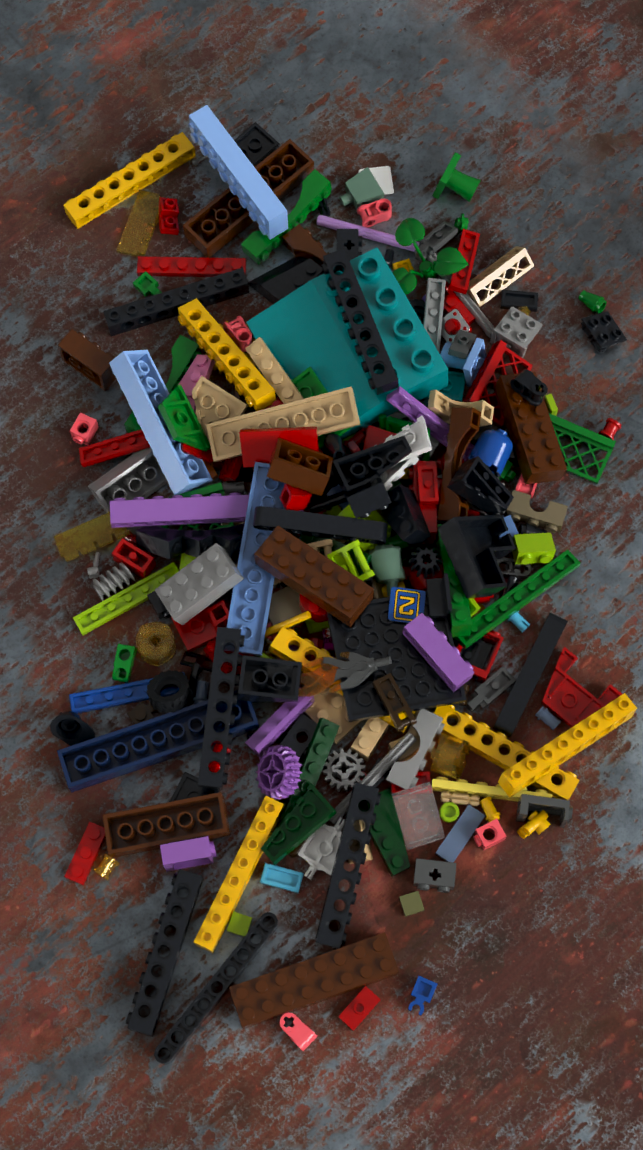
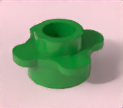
[454,213,469,234]

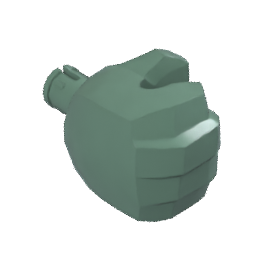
[368,544,406,597]

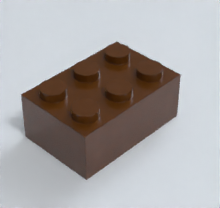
[58,329,116,391]
[267,438,333,496]

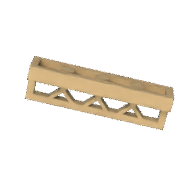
[467,246,534,307]

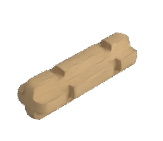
[440,791,480,807]

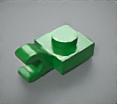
[133,271,162,297]

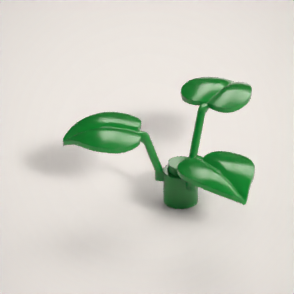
[392,218,468,295]

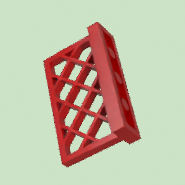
[463,340,533,427]

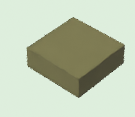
[399,891,425,917]

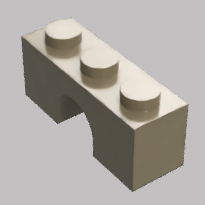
[505,490,568,533]

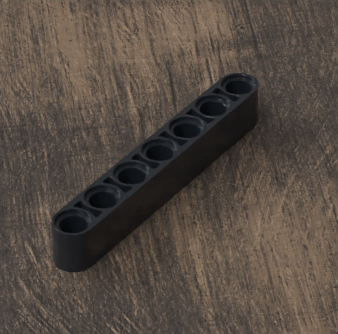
[253,506,388,545]
[493,613,567,737]

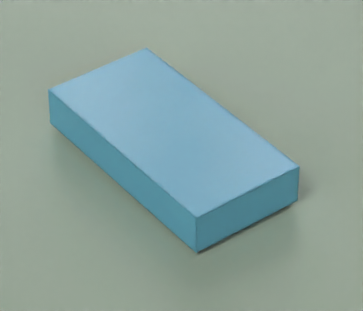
[260,863,304,894]

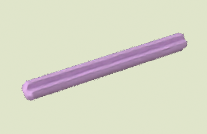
[316,215,420,252]

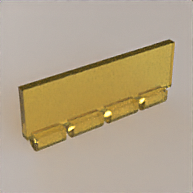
[116,190,160,257]
[54,512,130,562]

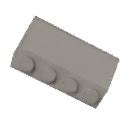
[88,447,168,516]

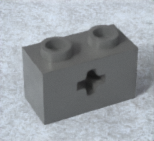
[413,858,457,893]

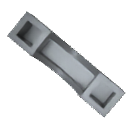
[386,709,445,791]

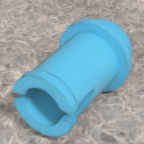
[507,611,531,633]

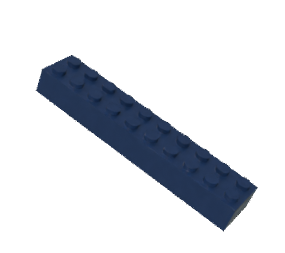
[57,690,259,793]

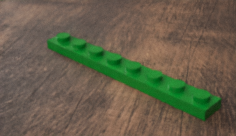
[454,550,580,649]

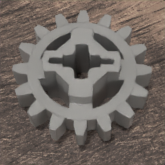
[323,748,366,792]

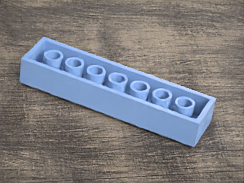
[188,105,288,240]
[109,350,213,495]

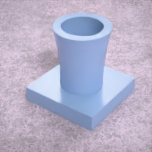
[440,338,487,387]

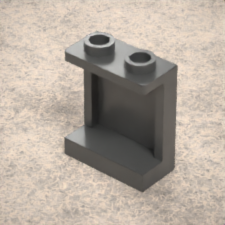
[516,794,573,828]

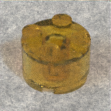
[136,622,176,666]
[430,733,470,779]

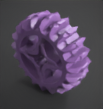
[255,745,303,800]

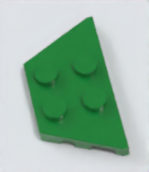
[157,384,211,452]

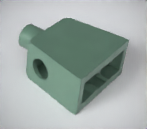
[339,167,384,210]

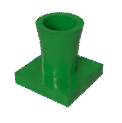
[432,152,481,202]

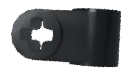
[510,369,548,406]

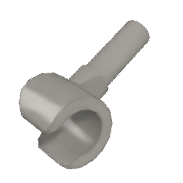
[87,552,100,579]

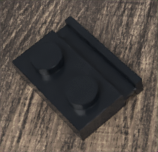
[460,639,492,681]

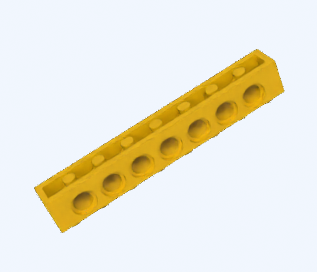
[64,132,196,229]
[178,298,276,411]
[269,627,417,733]
[498,693,637,798]
[434,705,580,800]
[194,796,284,954]

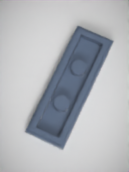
[435,805,485,863]

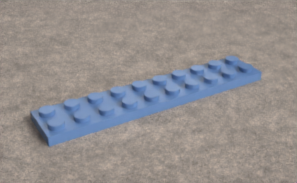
[223,462,285,656]

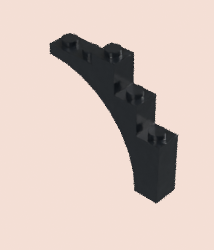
[136,523,245,559]

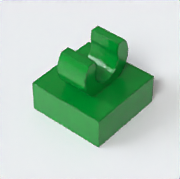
[494,460,516,482]

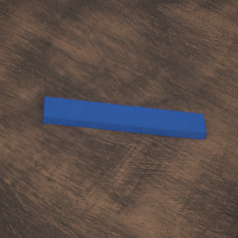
[69,672,185,714]

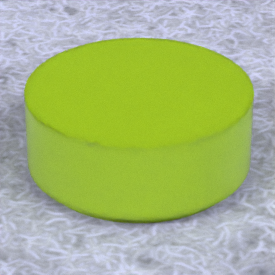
[439,802,459,823]

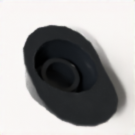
[50,711,95,746]

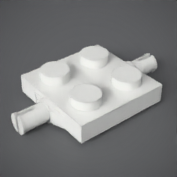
[298,817,353,880]

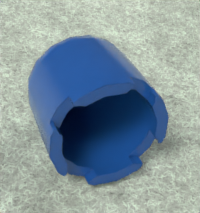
[467,428,513,477]

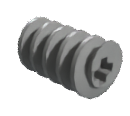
[93,562,136,601]

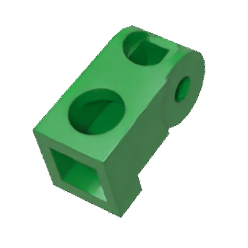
[112,644,137,683]

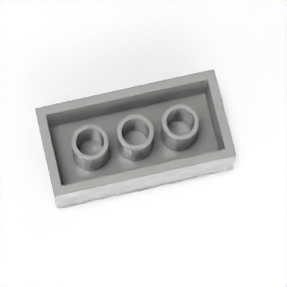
[155,543,244,625]

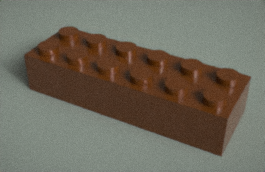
[494,372,567,485]
[254,526,374,627]
[103,792,231,858]

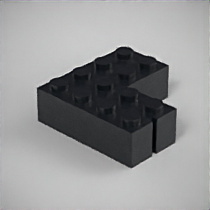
[438,515,516,599]

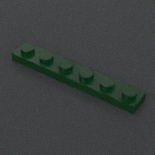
[275,718,340,829]

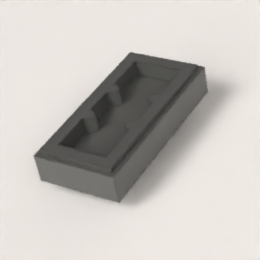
[448,330,477,359]

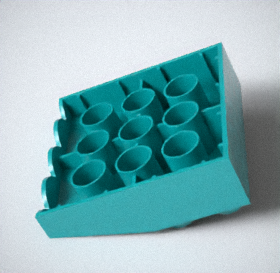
[246,247,448,439]

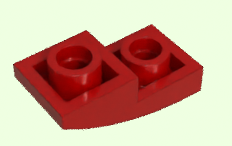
[159,197,179,235]

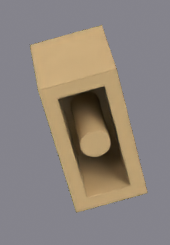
[351,717,389,762]

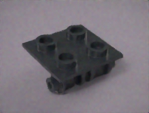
[581,311,627,353]

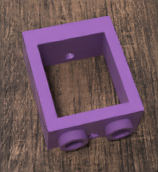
[160,836,217,872]

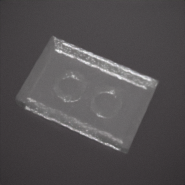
[391,782,445,850]

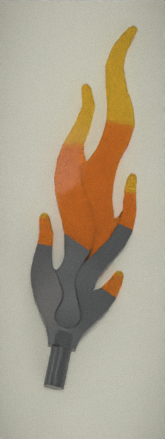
[298,652,392,697]

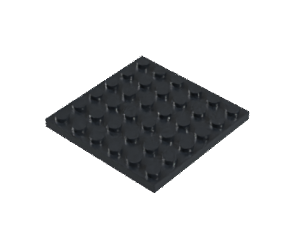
[326,591,467,722]

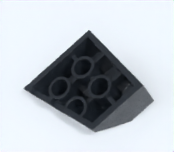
[248,257,324,304]

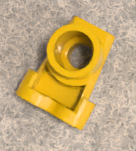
[517,810,551,839]

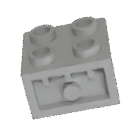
[489,307,543,358]

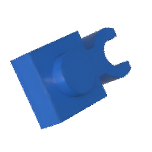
[408,976,437,1016]

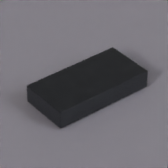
[500,290,538,312]

